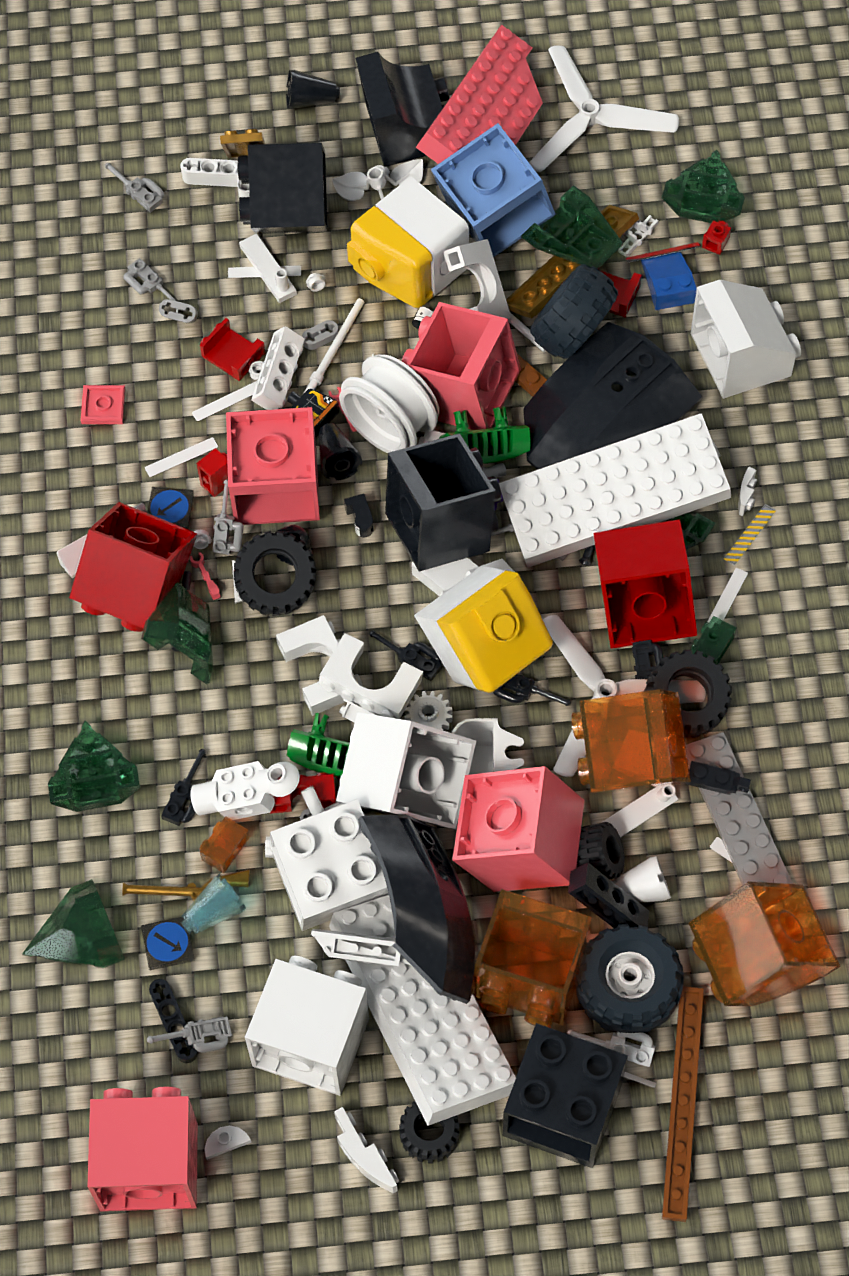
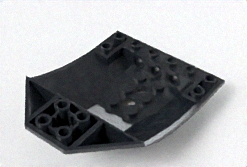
[523,322,702,470]
[358,814,478,1004]

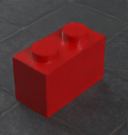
[196,448,228,497]

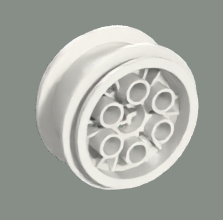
[339,354,439,453]

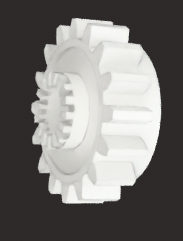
[404,691,452,730]

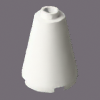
[612,856,671,903]

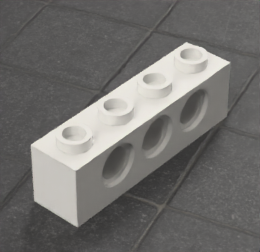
[251,326,305,410]

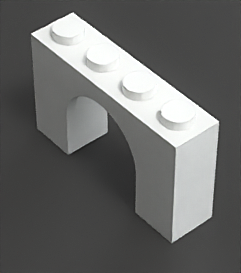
[443,239,511,319]
[276,615,362,716]
[319,633,423,719]

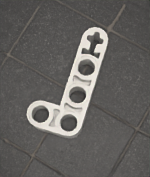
[180,158,249,197]

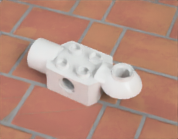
[191,761,300,821]

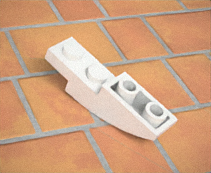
[334,1107,399,1193]

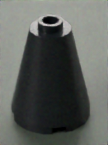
[286,70,340,109]
[318,423,362,480]

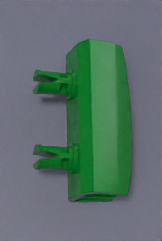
[439,407,530,464]
[286,713,350,778]

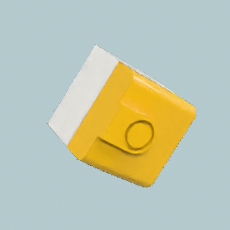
[347,176,469,308]
[414,566,553,693]

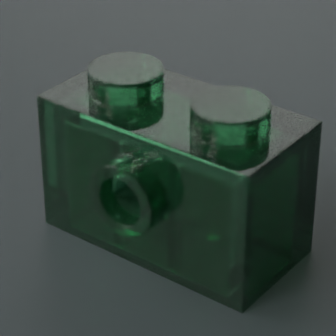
[690,616,737,665]

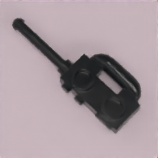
[369,630,442,681]
[632,640,664,721]
[493,674,571,706]
[161,749,206,826]

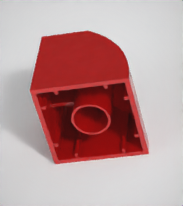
[69,502,197,632]
[593,520,697,649]

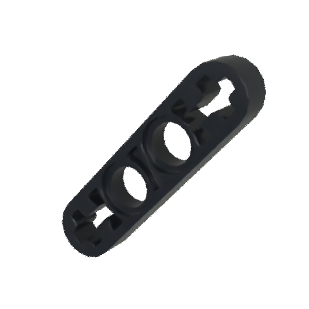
[149,979,198,1063]

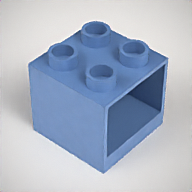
[431,123,556,257]

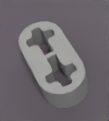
[159,299,198,323]
[302,320,338,350]

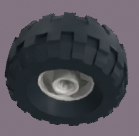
[530,264,618,359]
[575,924,684,1033]

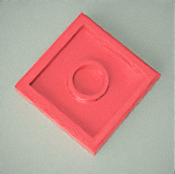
[80,385,126,424]

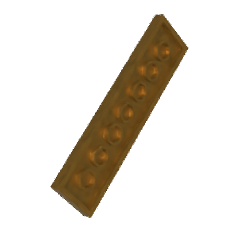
[220,129,265,158]
[506,205,639,319]

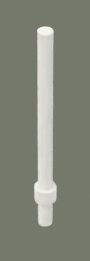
[304,298,365,393]

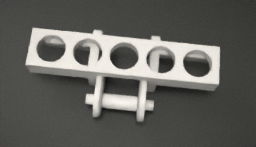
[618,215,659,257]

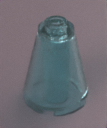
[181,873,246,934]

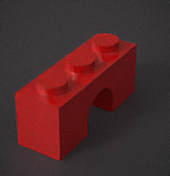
[270,773,336,814]

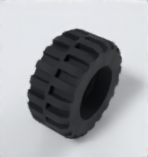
[234,531,316,616]
[644,650,732,738]

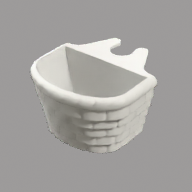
[452,718,524,775]

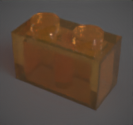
[199,816,250,873]

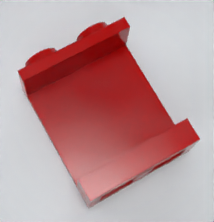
[589,260,642,318]
[200,318,266,381]

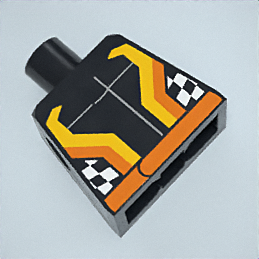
[287,389,339,438]

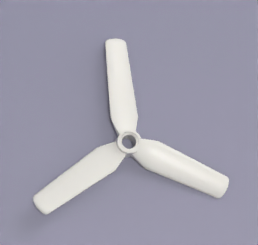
[529,45,679,172]
[543,615,706,777]

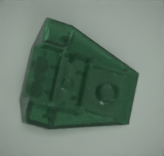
[521,185,623,269]
[141,582,213,685]

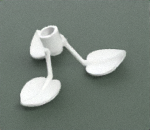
[332,159,423,201]

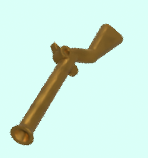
[122,869,250,905]

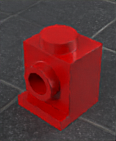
[702,221,731,255]

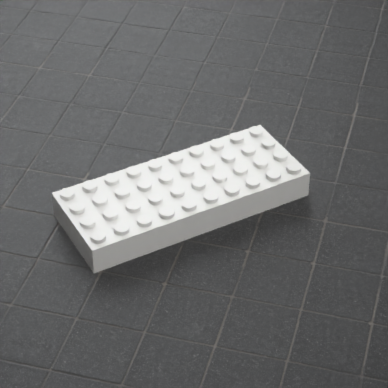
[499,413,731,568]
[329,895,516,1126]

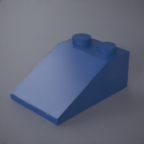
[641,252,697,310]

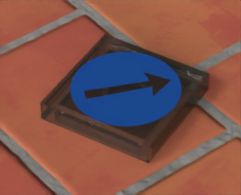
[147,487,194,529]
[141,916,195,971]

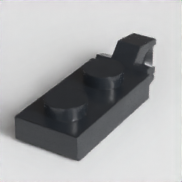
[686,761,751,795]

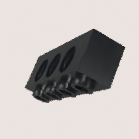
[568,863,649,928]

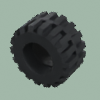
[577,822,625,880]
[399,1101,459,1163]

